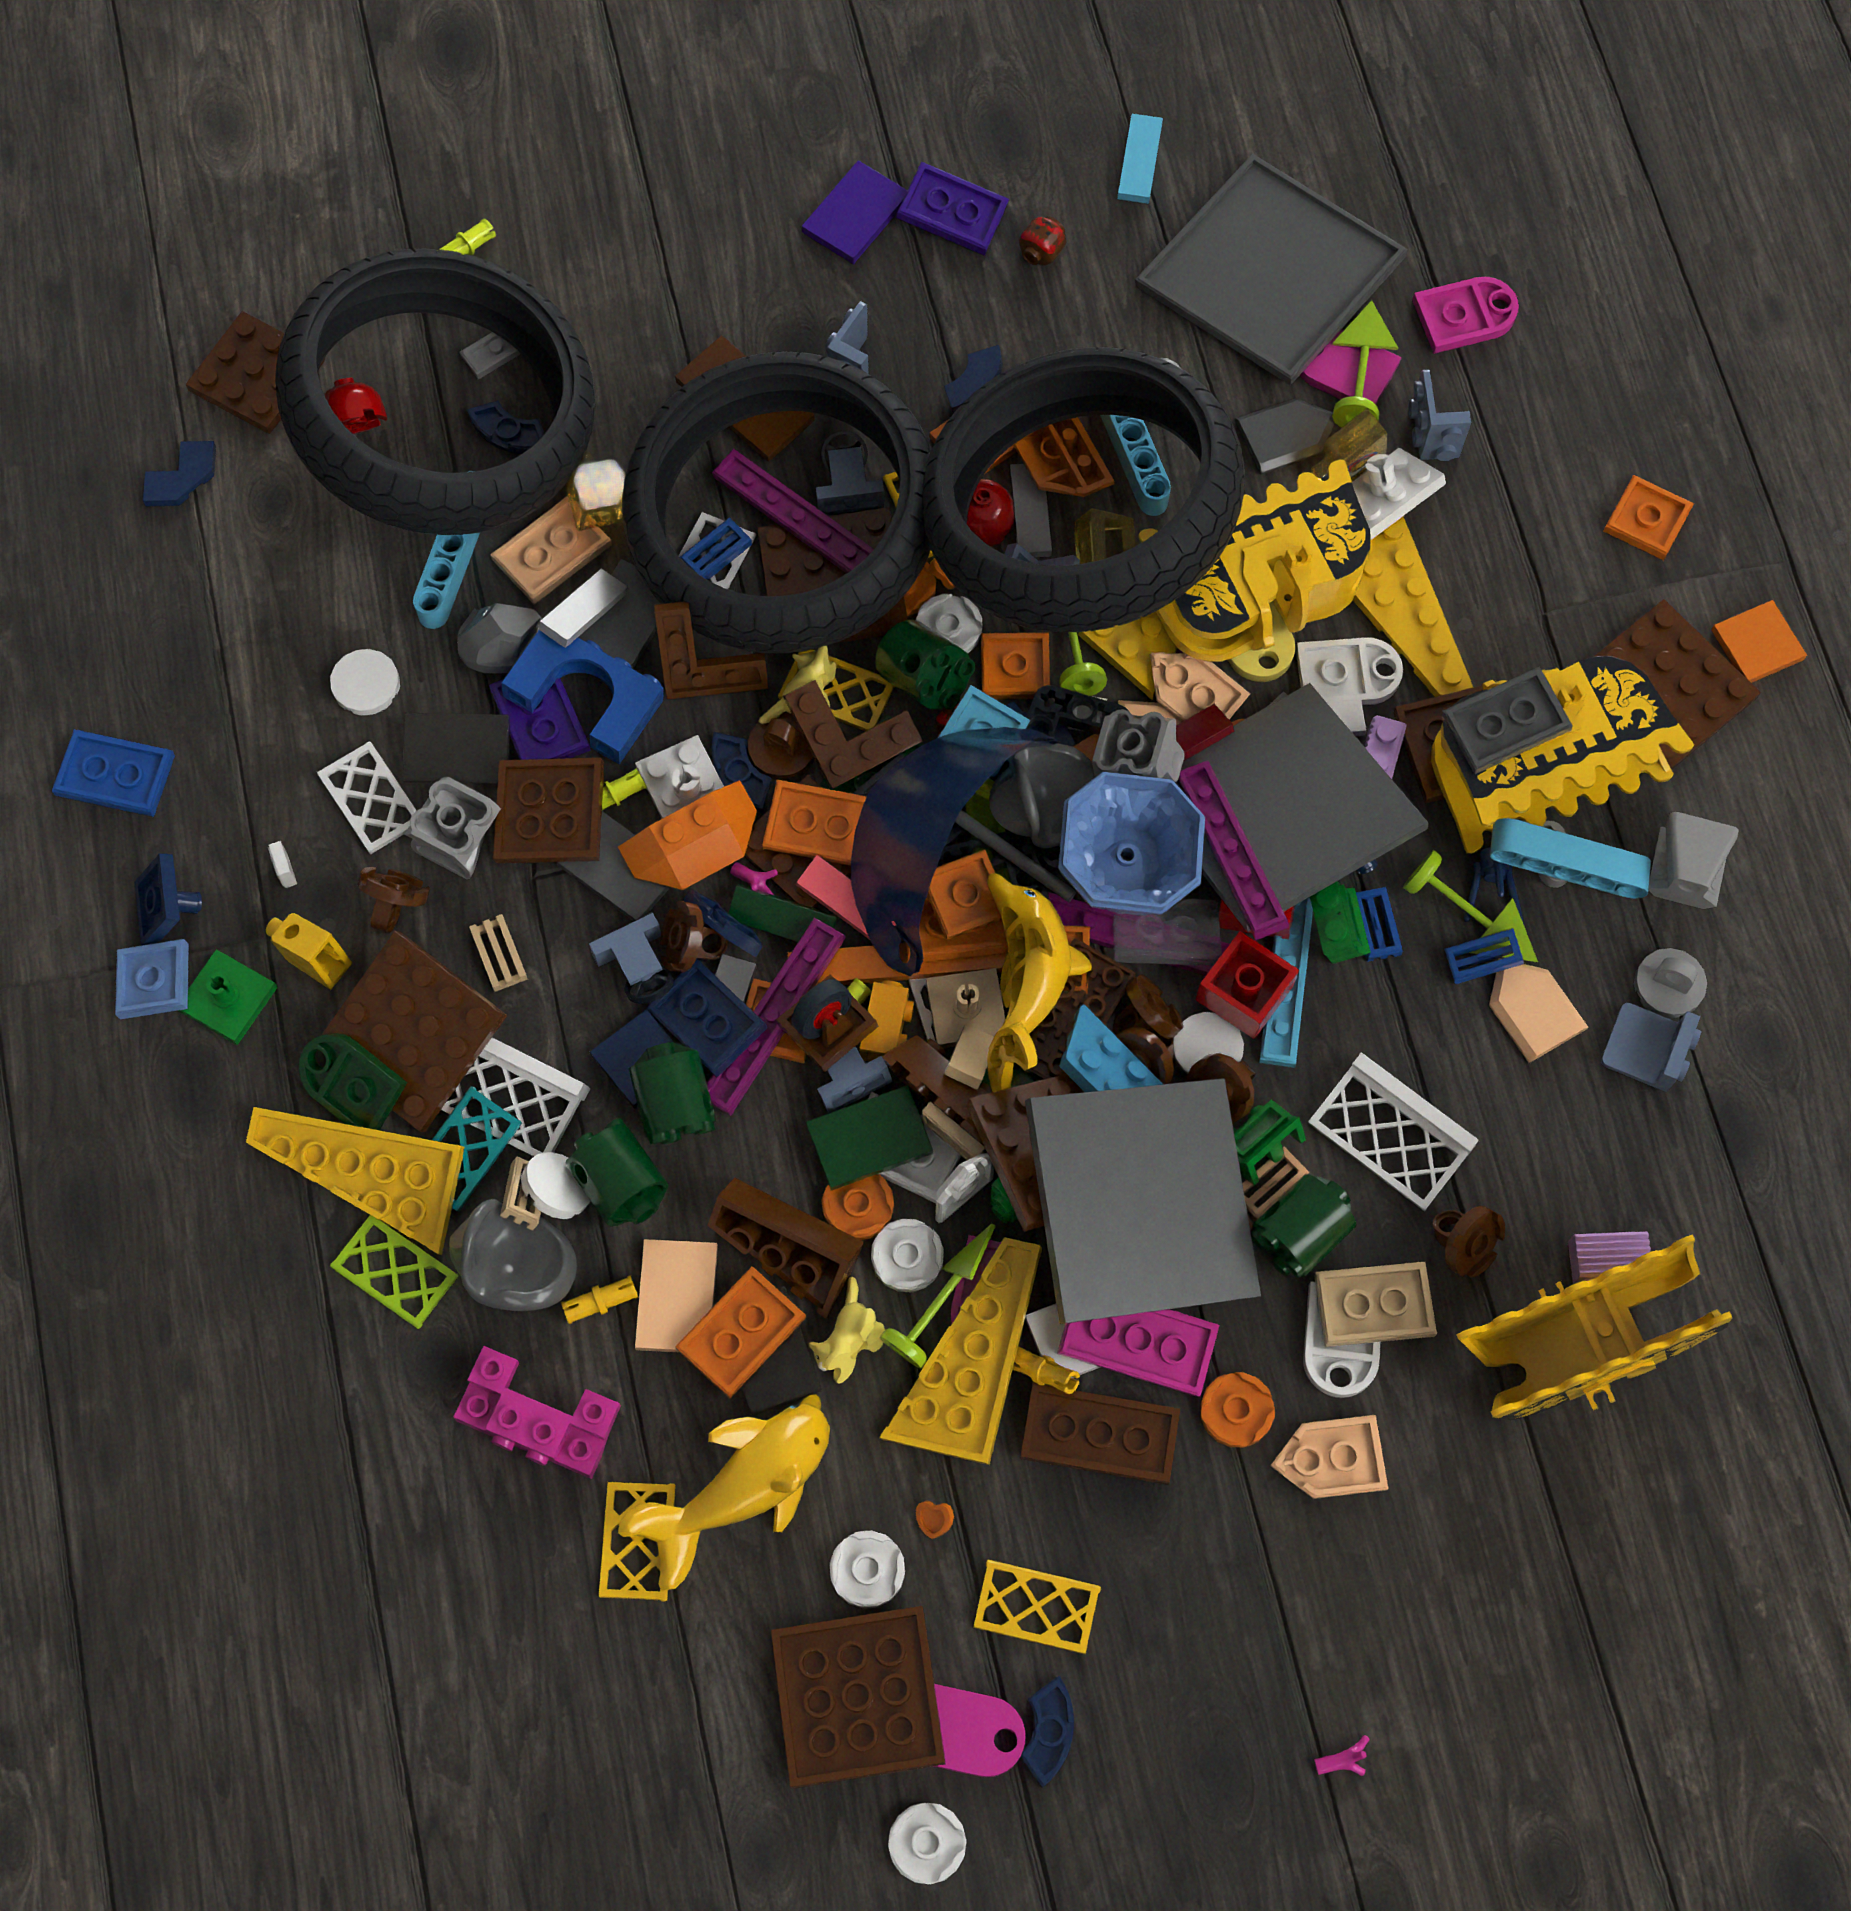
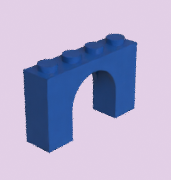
[502,630,663,765]

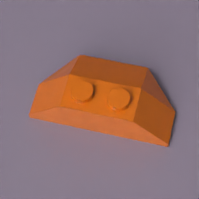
[1014,417,1114,497]
[617,780,757,890]

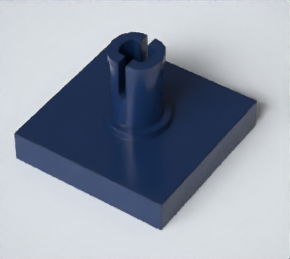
[134,853,202,946]

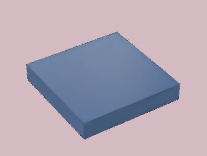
[115,939,189,1019]

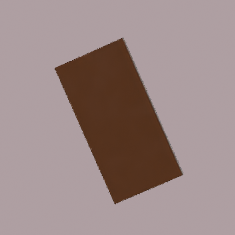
[675,335,815,462]
[1014,938,1136,1080]

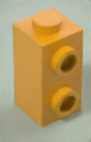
[860,980,914,1061]

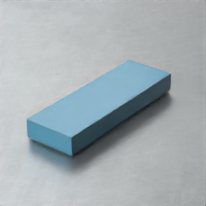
[1117,114,1163,204]

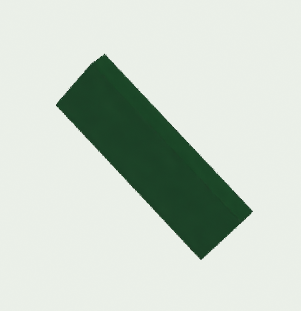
[728,884,838,942]

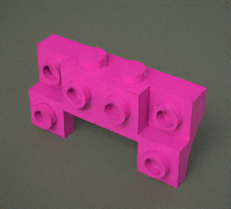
[454,1346,621,1479]

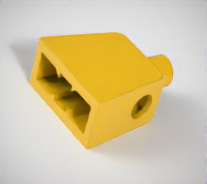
[266,913,353,990]

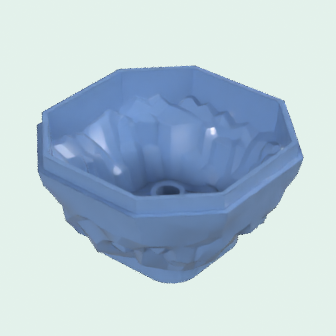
[1058,772,1205,916]

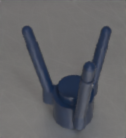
[1464,847,1525,927]

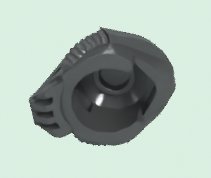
[457,603,542,673]

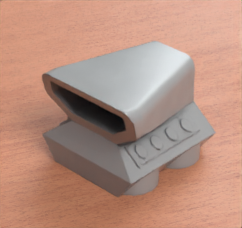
[1092,709,1184,782]
[404,777,501,879]
[1649,812,1739,909]

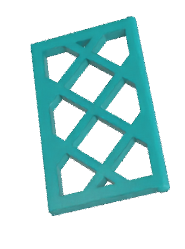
[432,1086,522,1212]

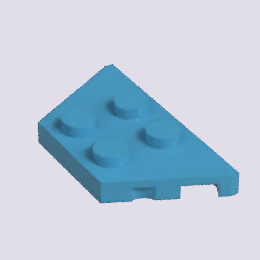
[1059,1004,1164,1092]

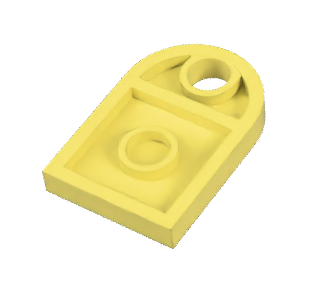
[1228,601,1295,682]

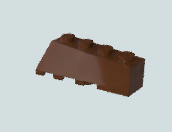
[882,1035,993,1153]
[707,1177,864,1319]

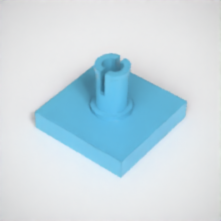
[938,685,1030,781]

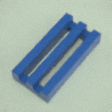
[680,517,752,580]
[1356,887,1403,962]
[1445,928,1524,984]

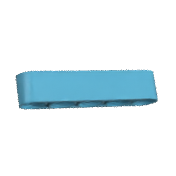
[1100,415,1171,516]
[413,471,480,629]
[1490,818,1651,898]

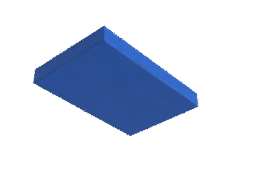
[52,729,175,817]

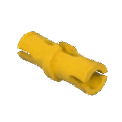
[561,1276,639,1324]
[1013,1346,1080,1394]

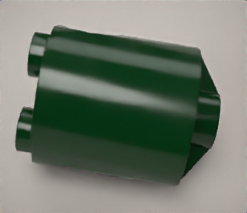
[876,620,975,710]
[628,1042,716,1145]
[565,1118,668,1227]
[1250,1174,1356,1278]

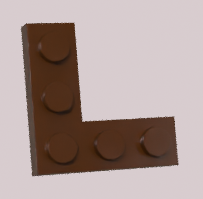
[654,602,768,699]
[783,680,922,789]

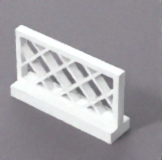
[441,1038,591,1157]
[1308,1052,1479,1211]

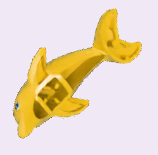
[987,873,1092,1092]
[618,1394,830,1591]

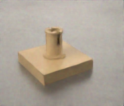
[926,968,1005,1048]

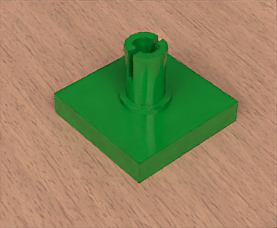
[178,949,278,1045]

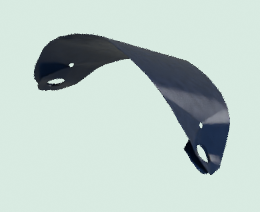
[851,727,1060,976]

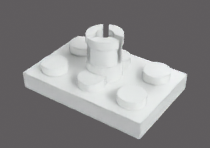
[1352,448,1446,540]
[635,735,724,819]

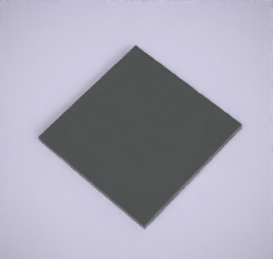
[1135,154,1408,386]
[1175,683,1428,932]
[1025,1078,1261,1324]

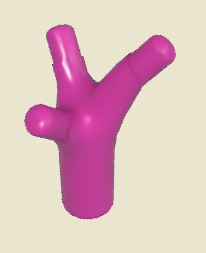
[731,862,778,895]
[1314,1735,1370,1776]

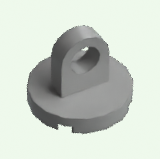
[1634,948,1707,1019]

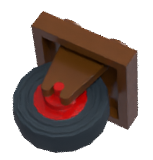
[776,974,879,1072]

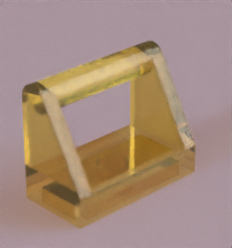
[1074,508,1136,564]

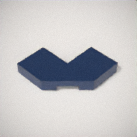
[143,441,216,506]

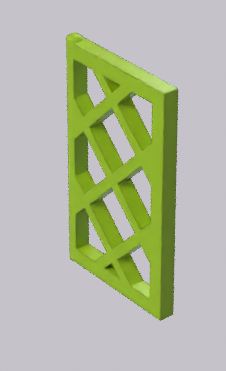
[330,1215,458,1329]

